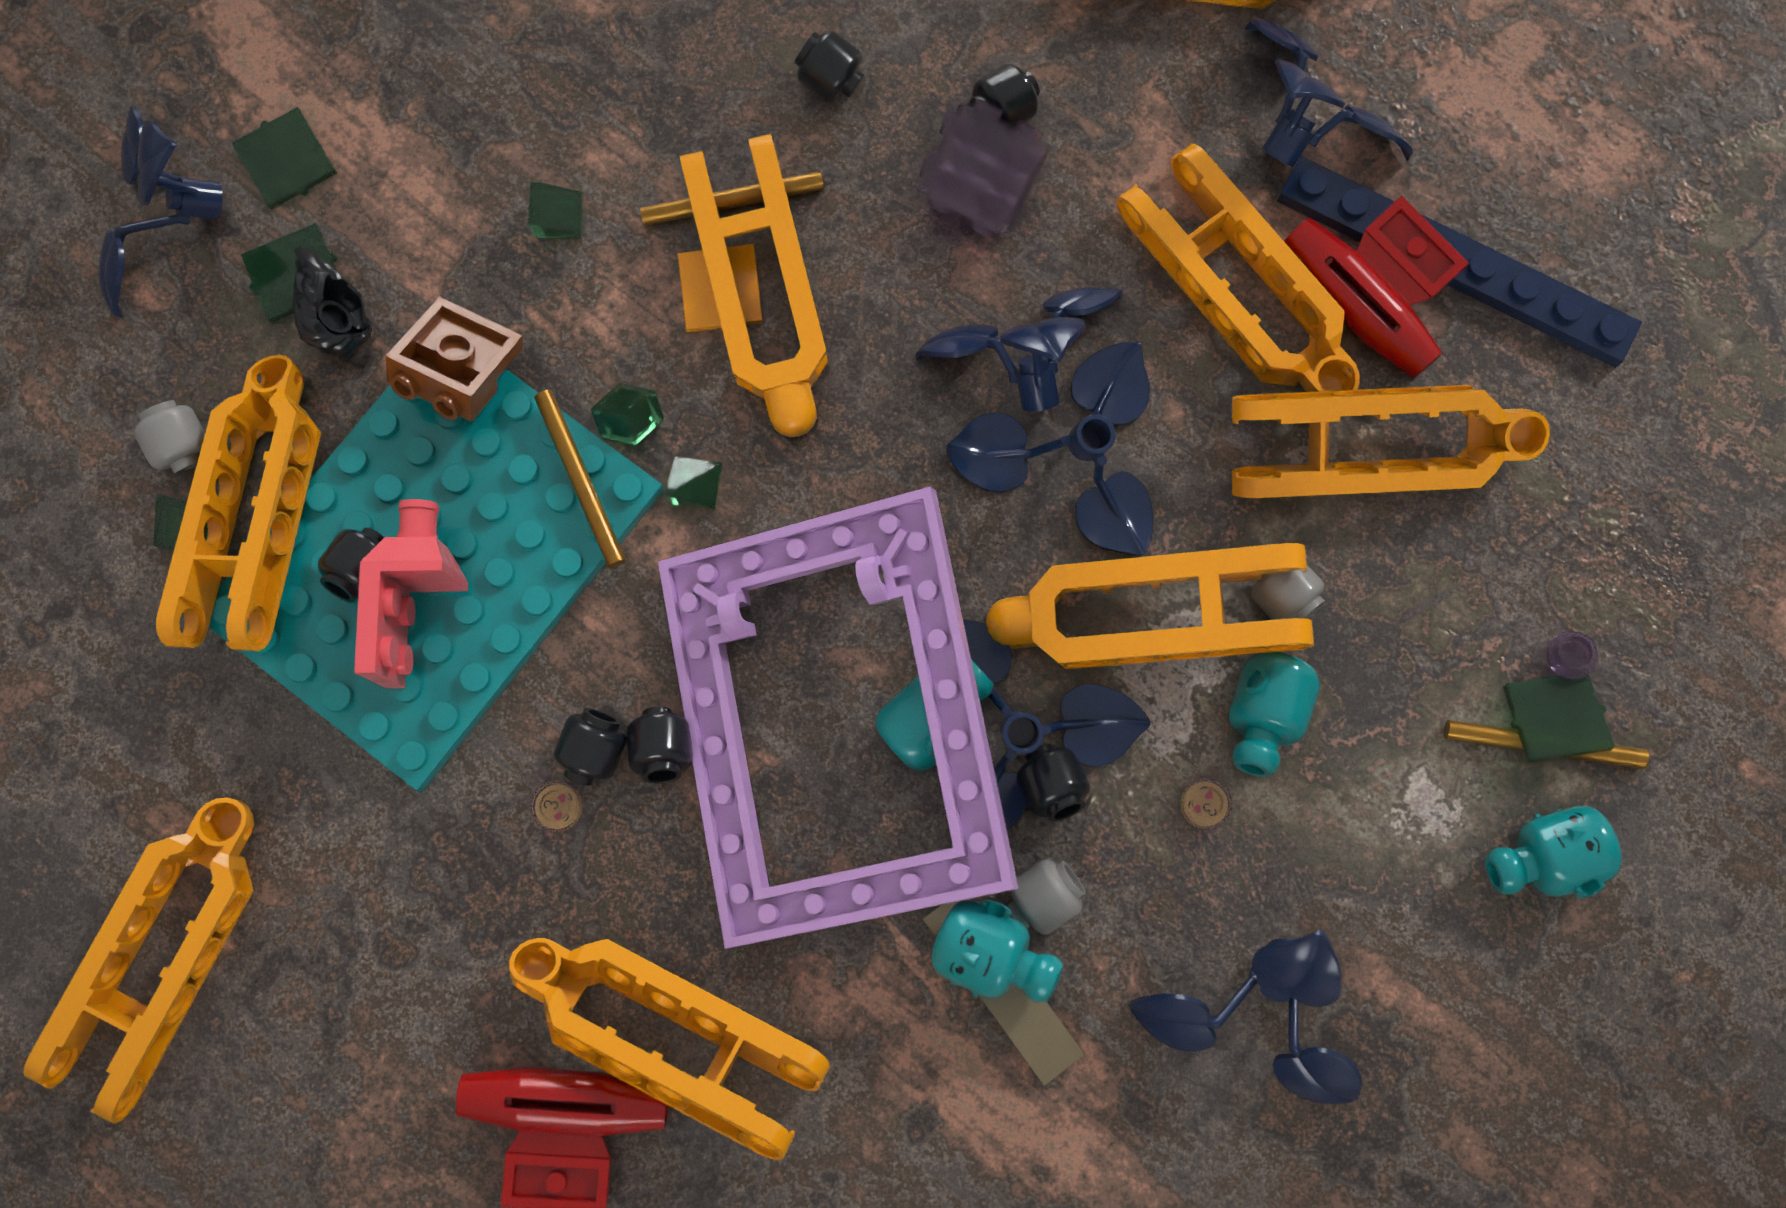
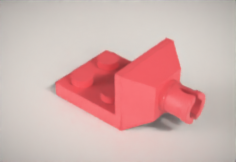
[354,499,468,688]

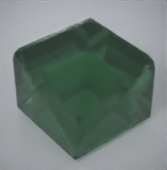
[591,383,664,446]

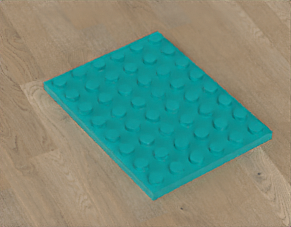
[209,369,665,792]

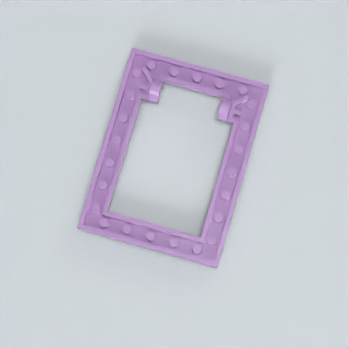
[658,486,1019,949]

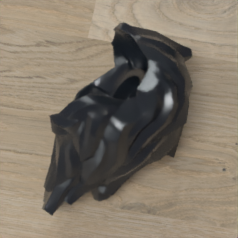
[293,246,372,363]

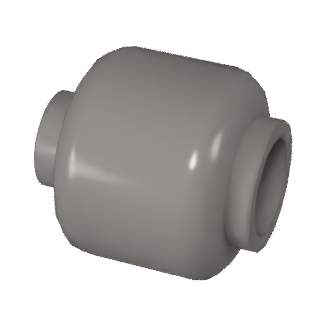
[133,400,205,475]
[1251,565,1325,620]
[1008,859,1086,935]

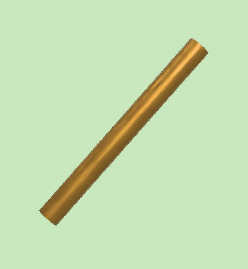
[640,171,824,226]
[534,390,626,569]
[1444,720,1649,769]

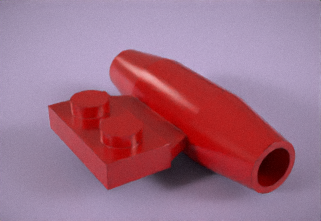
[1284,195,1469,380]
[456,1067,669,1208]

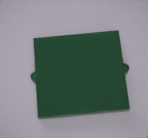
[232,107,337,210]
[241,223,337,323]
[1503,672,1615,763]

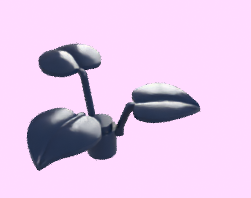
[1245,17,1413,167]
[99,106,222,317]
[915,287,1123,412]
[946,342,1153,556]
[963,619,1150,830]
[1129,930,1363,1104]

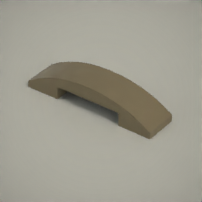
[922,899,1085,1086]

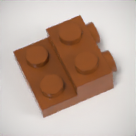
[385,297,523,422]

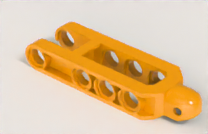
[680,134,828,437]
[1116,144,1360,392]
[156,355,321,651]
[1232,384,1550,498]
[986,543,1314,670]
[23,797,254,1124]
[509,938,830,1160]

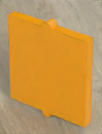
[678,244,763,332]

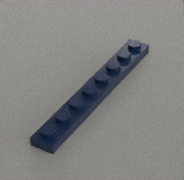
[1277,156,1642,368]

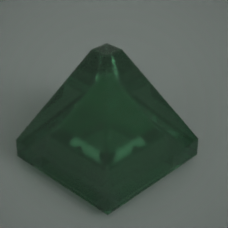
[664,456,723,510]

